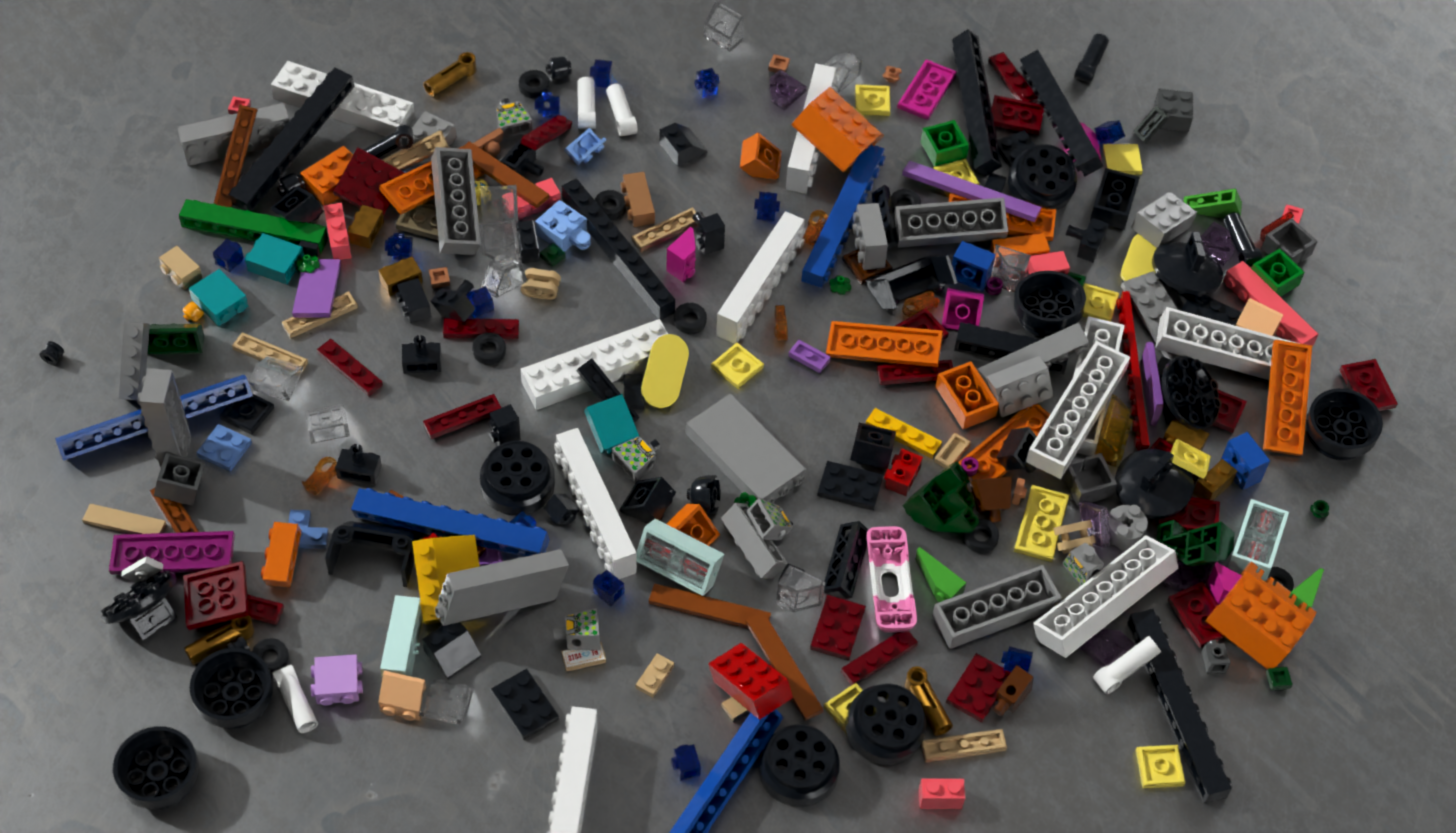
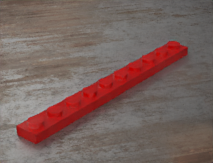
[1117,291,1149,451]

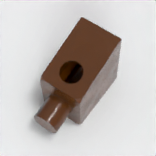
[970,477,1012,523]
[993,665,1034,716]

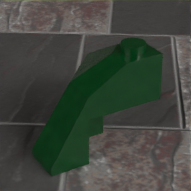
[902,460,979,533]
[1156,520,1235,567]

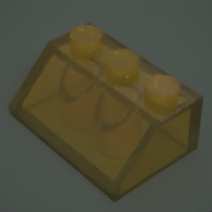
[1095,394,1133,467]

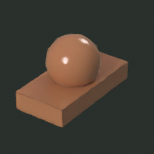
[473,128,504,157]

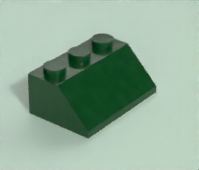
[148,323,204,354]

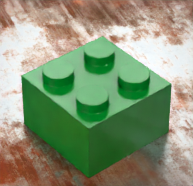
[921,120,969,167]
[1251,248,1305,297]

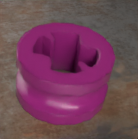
[986,277,1003,295]
[961,457,979,477]

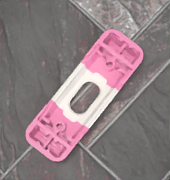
[866,526,917,632]

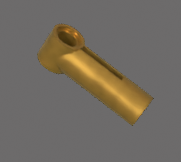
[423,52,476,97]
[184,615,254,665]
[905,666,953,736]

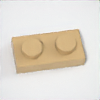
[635,653,674,698]

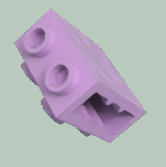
[311,654,363,705]

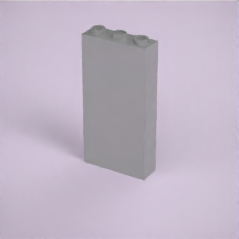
[686,393,806,503]
[435,549,569,626]

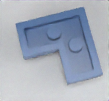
[288,509,329,549]

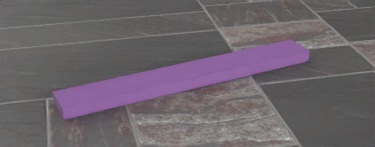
[902,160,1042,222]

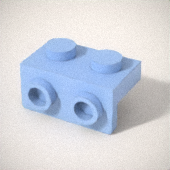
[564,128,607,166]

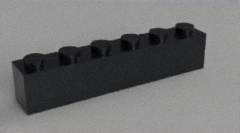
[954,322,1068,374]

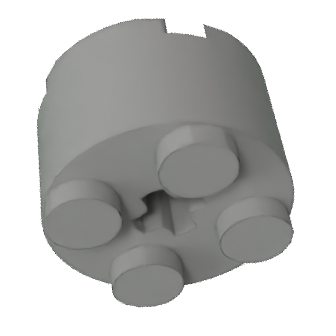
[1104,505,1148,551]

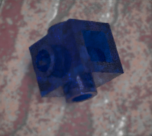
[694,68,720,98]
[535,92,560,117]
[754,192,780,221]
[385,233,413,260]

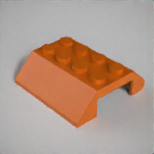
[791,87,884,172]
[1205,561,1317,670]

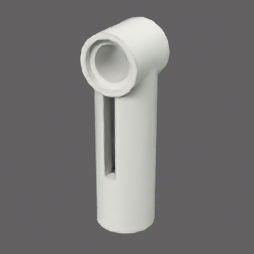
[577,77,596,129]
[606,84,638,137]
[1093,636,1161,694]
[272,664,318,733]

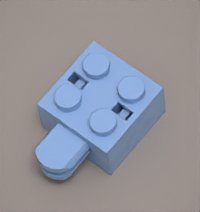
[535,200,591,252]

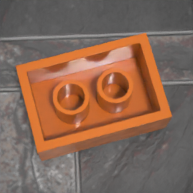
[300,145,353,205]
[936,361,999,430]

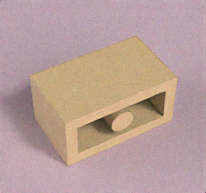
[159,246,202,290]

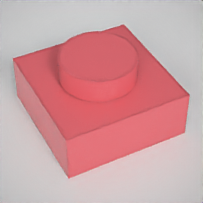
[228,96,251,114]
[1281,204,1304,224]

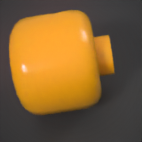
[182,301,204,323]

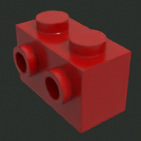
[884,448,923,496]

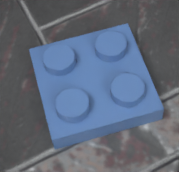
[196,424,252,472]

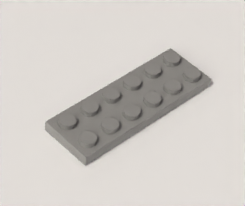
[1121,271,1204,363]

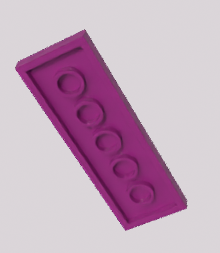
[109,531,235,575]

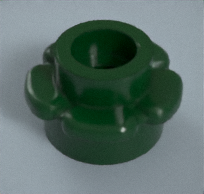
[1310,500,1329,518]

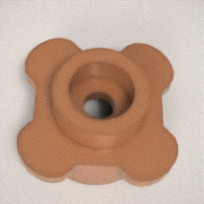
[883,66,902,83]

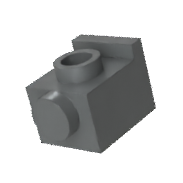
[1202,640,1231,674]

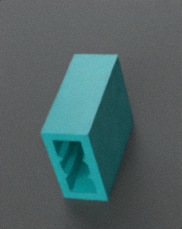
[245,233,304,285]
[189,269,249,326]
[584,394,640,454]

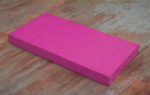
[897,59,957,120]

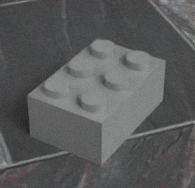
[1131,192,1197,248]
[852,203,888,270]
[987,356,1054,418]

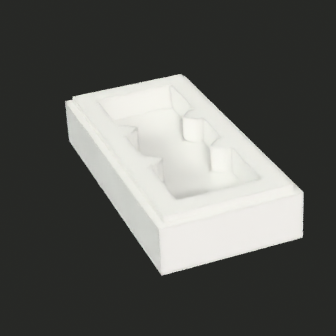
[121,556,163,583]

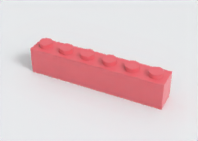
[1223,261,1318,346]

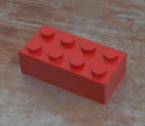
[708,643,793,720]

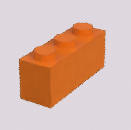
[990,233,1050,268]
[261,522,302,588]

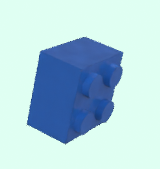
[952,241,996,292]
[1220,432,1270,490]

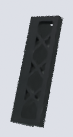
[822,521,868,599]

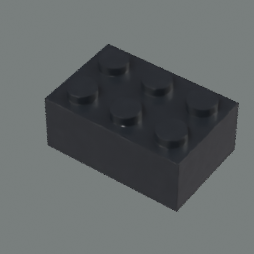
[1090,168,1140,230]

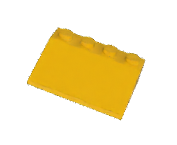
[412,535,480,625]

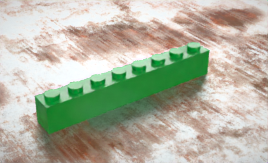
[179,199,328,254]

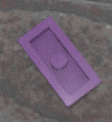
[788,340,830,373]

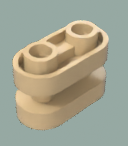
[520,268,561,300]
[1053,520,1096,554]

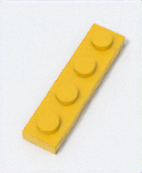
[865,408,942,459]

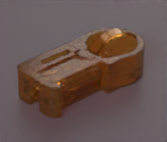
[803,210,828,246]
[902,291,939,317]
[774,305,788,341]
[302,457,337,495]

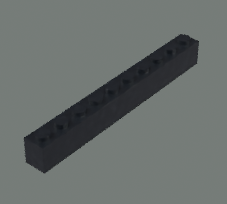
[952,29,1002,177]
[1020,49,1104,177]
[229,67,355,211]
[561,178,676,320]
[1127,609,1232,804]

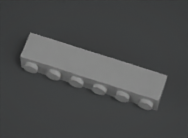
[977,322,1089,388]

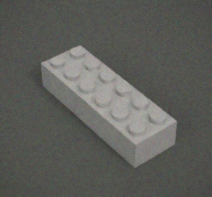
[177,103,289,166]
[431,147,481,255]
[895,198,1008,248]
[137,368,192,468]
[932,565,1062,649]

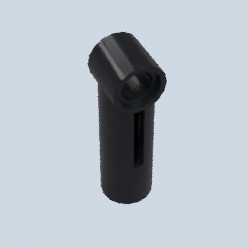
[1074,33,1109,83]
[363,125,413,160]
[1223,212,1263,267]

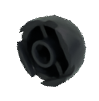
[687,475,721,514]

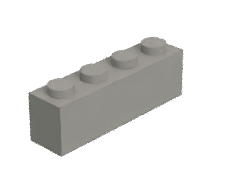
[118,321,150,400]
[720,503,788,579]

